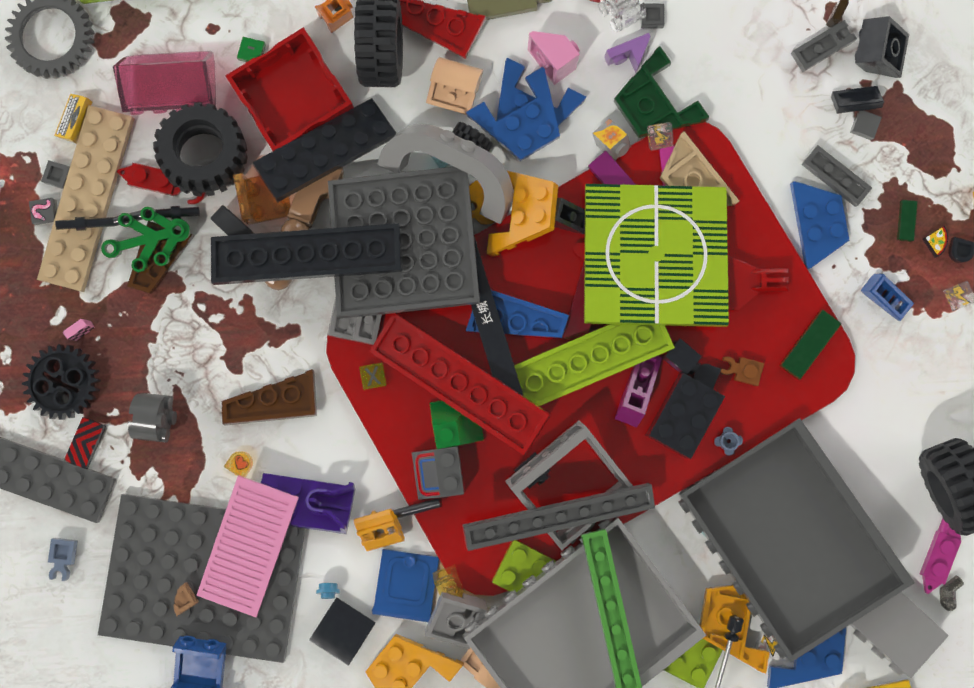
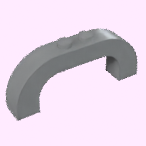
[377,124,513,224]

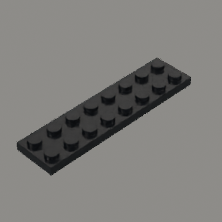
[211,223,402,285]

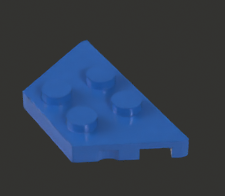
[790,181,850,269]

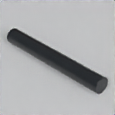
[393,498,442,518]

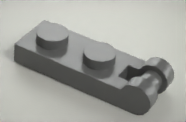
[791,20,857,72]

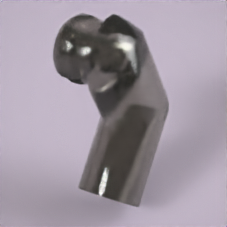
[939,575,964,611]

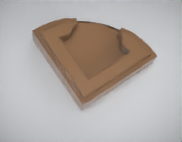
[174,582,199,616]

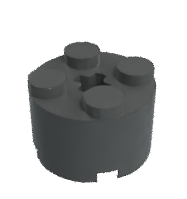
[128,393,177,443]

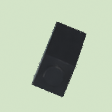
[554,198,585,234]

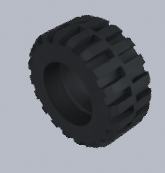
[354,0,403,87]
[153,102,248,197]
[918,438,974,536]

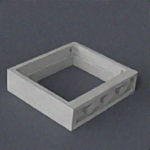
[506,421,633,550]

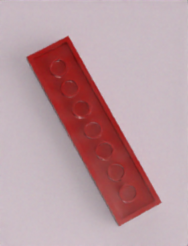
[369,313,551,455]

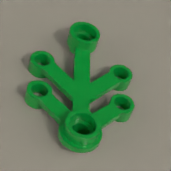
[101,207,190,272]

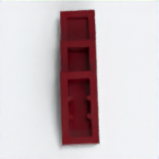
[563,259,591,341]

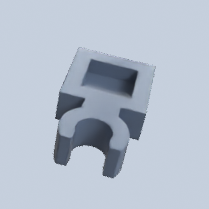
[48,538,78,581]

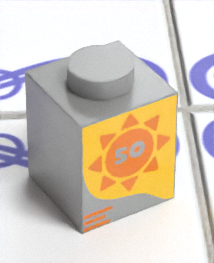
[592,119,631,160]

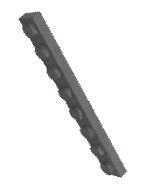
[463,483,655,551]

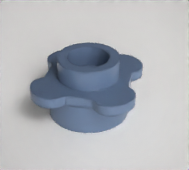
[714,427,743,455]

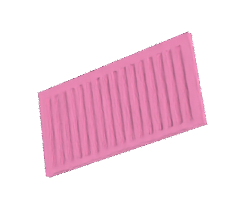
[197,475,299,617]

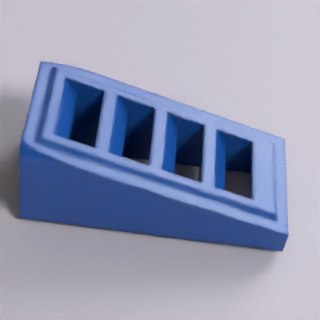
[861,274,914,321]

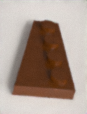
[221,369,317,426]

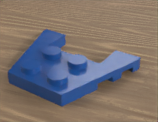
[496,58,586,126]
[466,67,560,161]
[767,628,846,688]

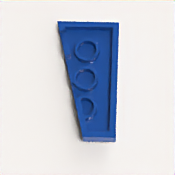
[466,290,569,338]

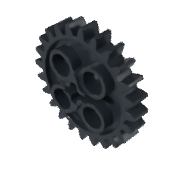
[22,344,101,420]

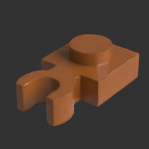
[720,357,764,386]

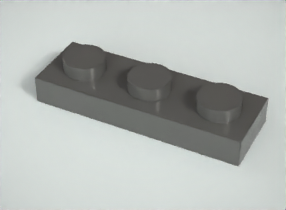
[801,145,872,207]

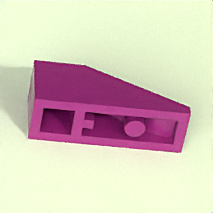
[615,356,662,427]

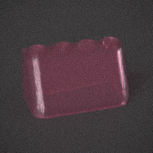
[113,51,216,115]

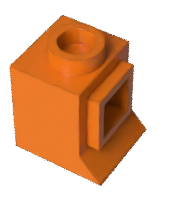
[315,0,353,33]

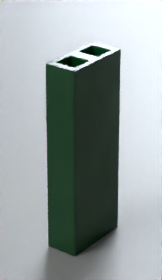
[897,200,918,242]

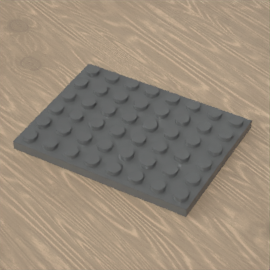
[98,494,306,663]

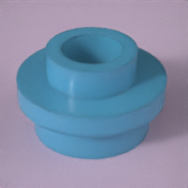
[316,583,340,599]

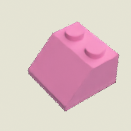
[527,31,580,85]

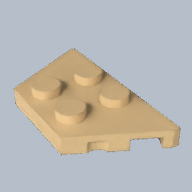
[660,132,739,206]

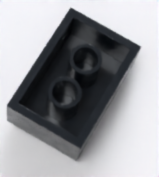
[645,373,725,459]

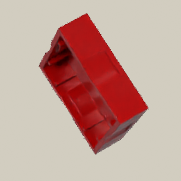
[225,27,354,151]

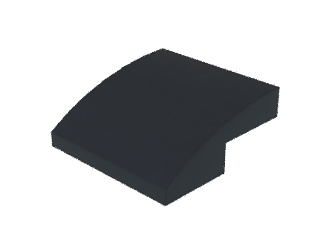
[309,597,376,666]

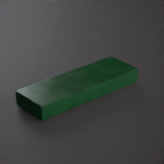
[779,310,842,380]

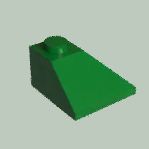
[430,400,484,449]

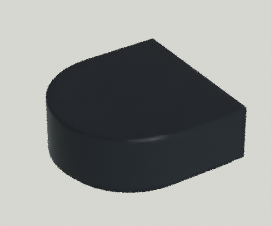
[948,237,974,263]
[693,364,721,389]

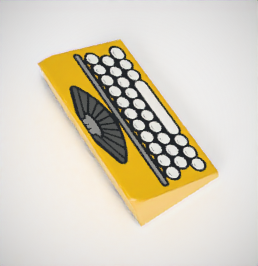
[54,94,92,144]

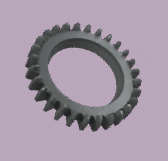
[5,0,95,79]

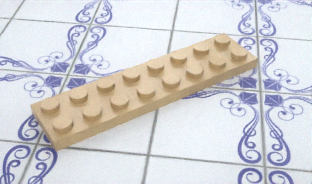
[37,105,135,292]

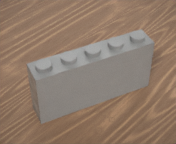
[850,592,949,678]

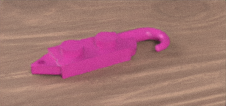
[919,518,962,594]

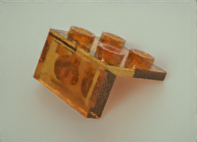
[233,173,291,225]

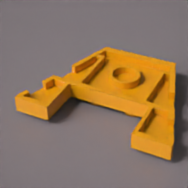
[487,171,558,257]
[699,585,770,674]
[365,634,464,688]

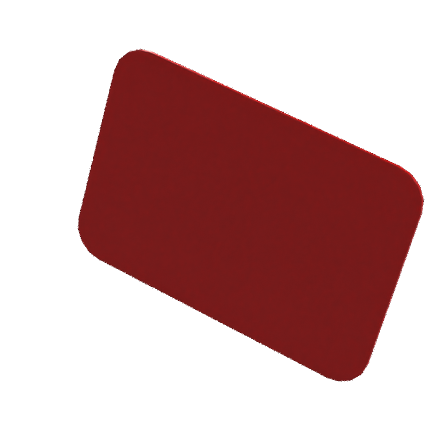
[326,122,855,596]

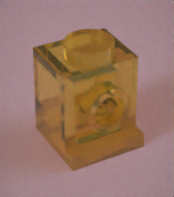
[433,565,465,598]

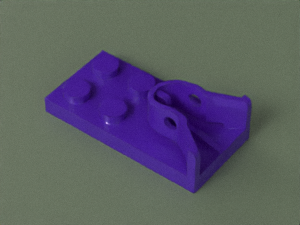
[261,473,356,535]

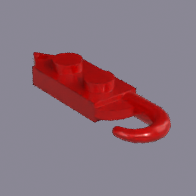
[116,163,206,204]

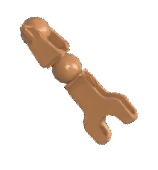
[265,167,344,291]

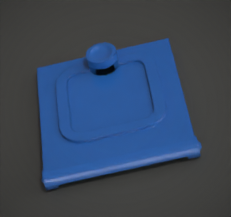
[372,549,439,622]

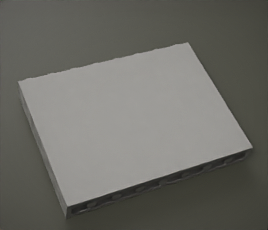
[463,517,706,688]

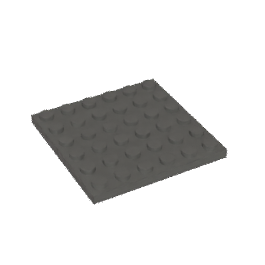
[328,166,480,319]

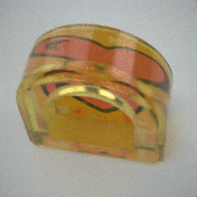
[224,451,253,478]

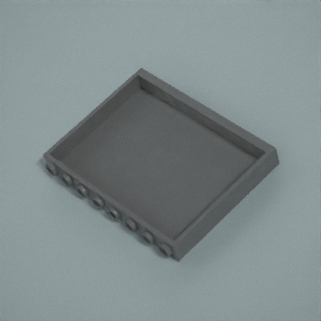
[678,418,915,662]

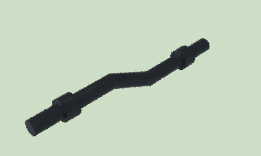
[55,206,200,231]

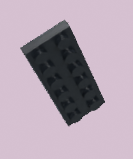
[252,98,397,203]

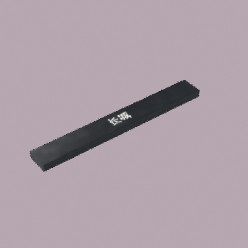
[471,236,524,396]

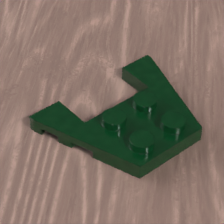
[614,46,709,138]

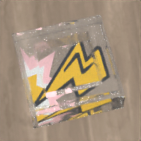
[647,122,674,150]
[943,281,974,311]

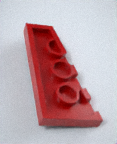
[400,0,486,59]

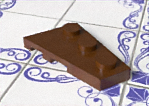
[127,221,194,294]

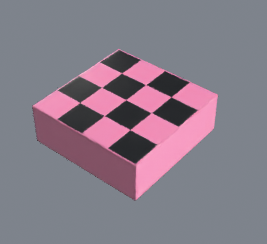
[63,319,95,341]

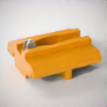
[354,508,405,551]

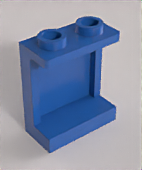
[171,636,227,688]

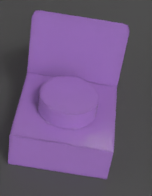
[604,33,651,73]

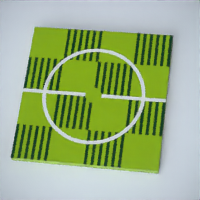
[584,184,729,327]

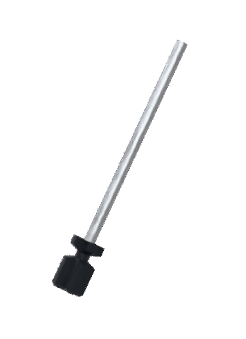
[715,615,744,688]

